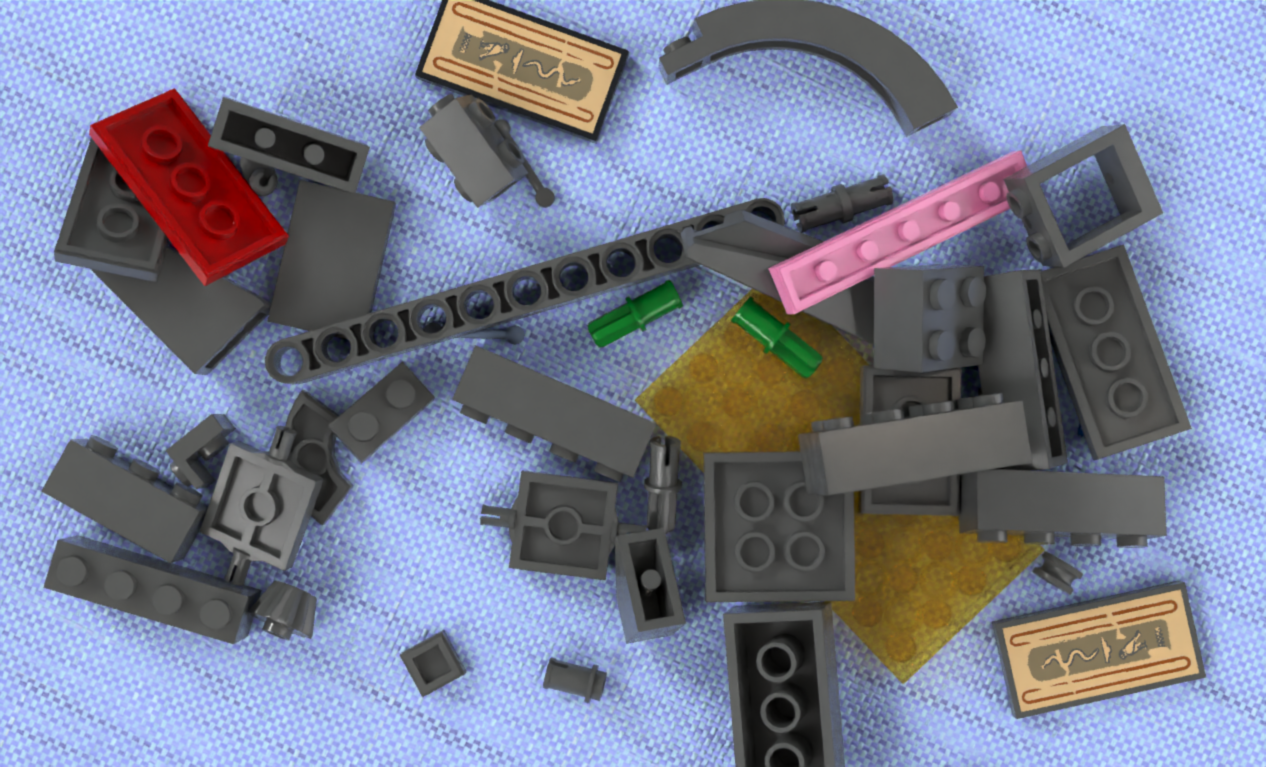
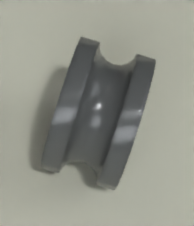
[1032,551,1083,595]

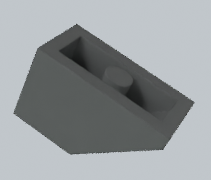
[615,528,686,644]

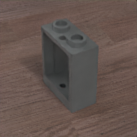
[1003,124,1163,268]

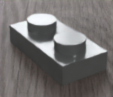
[329,361,435,464]

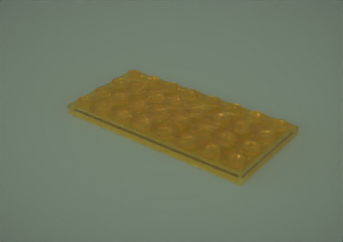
[635,289,1045,684]

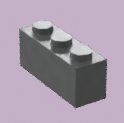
[208,96,370,194]
[42,435,208,563]

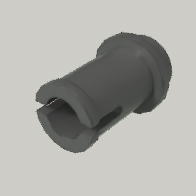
[543,657,607,703]

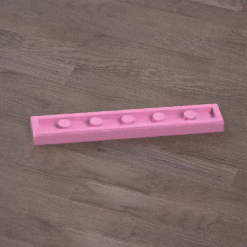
[768,150,1027,314]

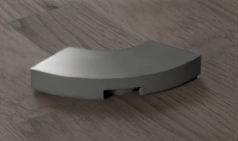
[285,390,353,525]

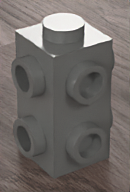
[419,94,529,208]

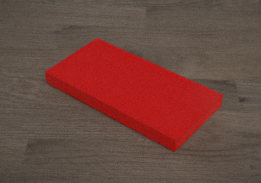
[89,88,289,286]

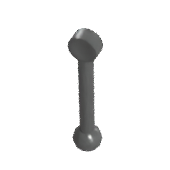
[493,119,555,208]

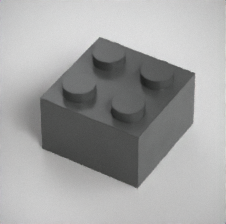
[874,264,986,373]

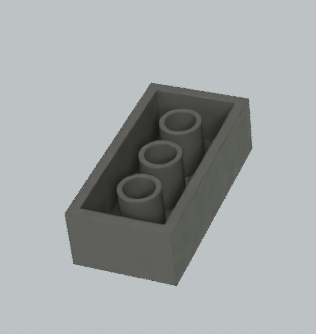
[798,393,1033,496]
[723,601,845,767]

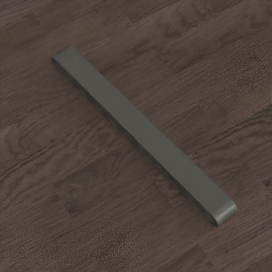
[265,198,785,385]

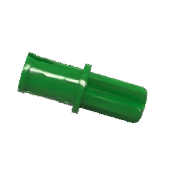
[587,280,683,348]
[730,296,823,379]

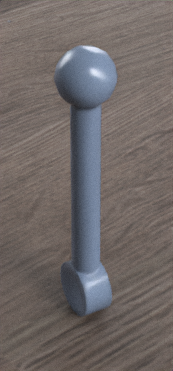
[424,322,525,345]

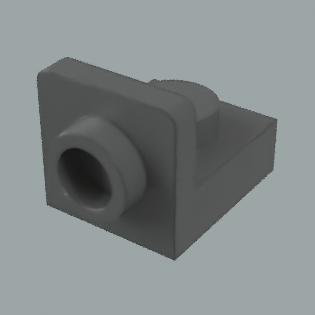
[166,414,236,489]

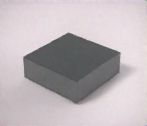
[400,629,467,697]

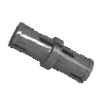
[791,174,893,233]

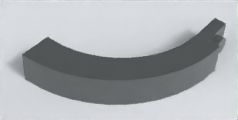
[658,0,958,137]

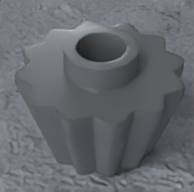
[248,581,317,641]

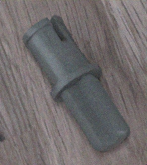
[644,436,683,534]

